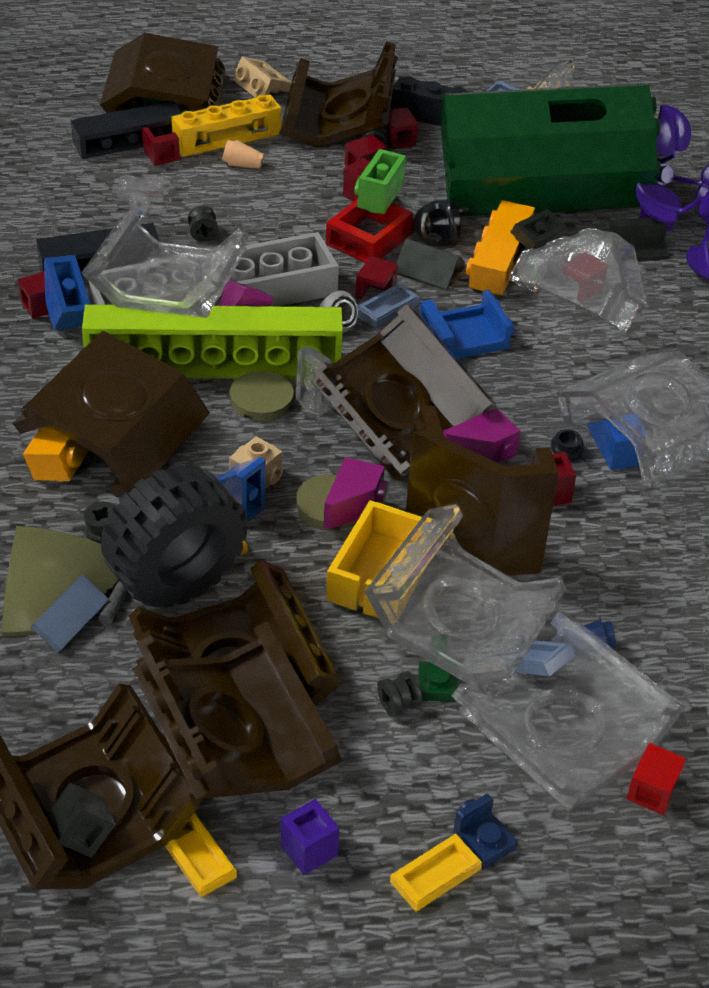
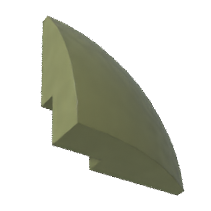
[1,526,119,636]

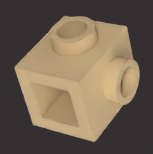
[229,436,283,488]

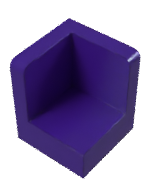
[281,799,340,875]

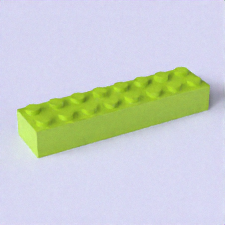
[82,305,343,379]

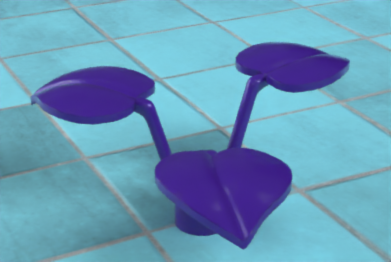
[639,105,709,232]
[636,182,709,280]

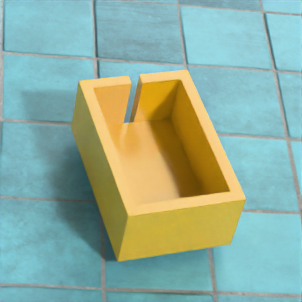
[326,500,436,624]

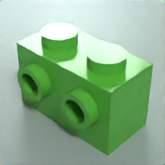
[354,149,406,214]

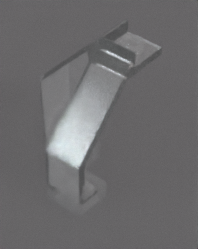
[509,228,648,333]

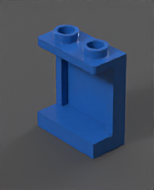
[420,290,514,358]

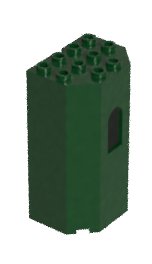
[441,83,660,216]

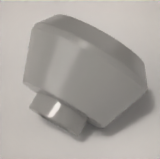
[320,291,359,333]

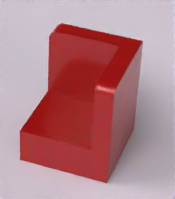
[626,742,686,816]

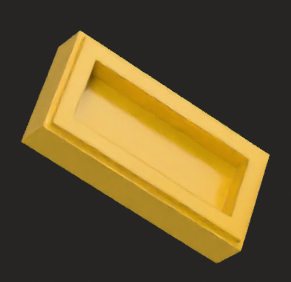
[165,812,237,897]
[390,834,482,912]

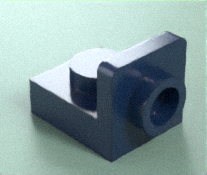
[453,794,517,869]

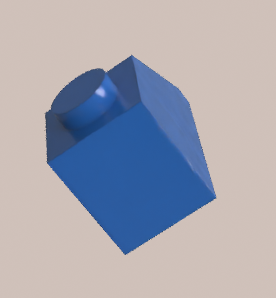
[44,255,91,330]
[587,416,648,470]
[217,457,266,523]

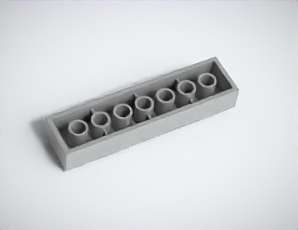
[86,232,339,307]

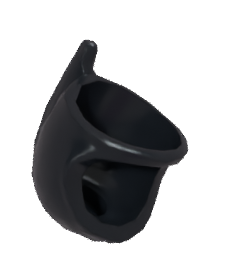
[412,199,469,246]

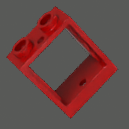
[326,199,413,263]

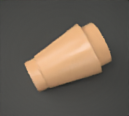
[222,139,264,170]

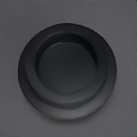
[551,429,584,459]

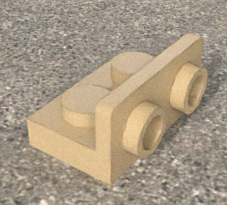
[233,56,291,98]

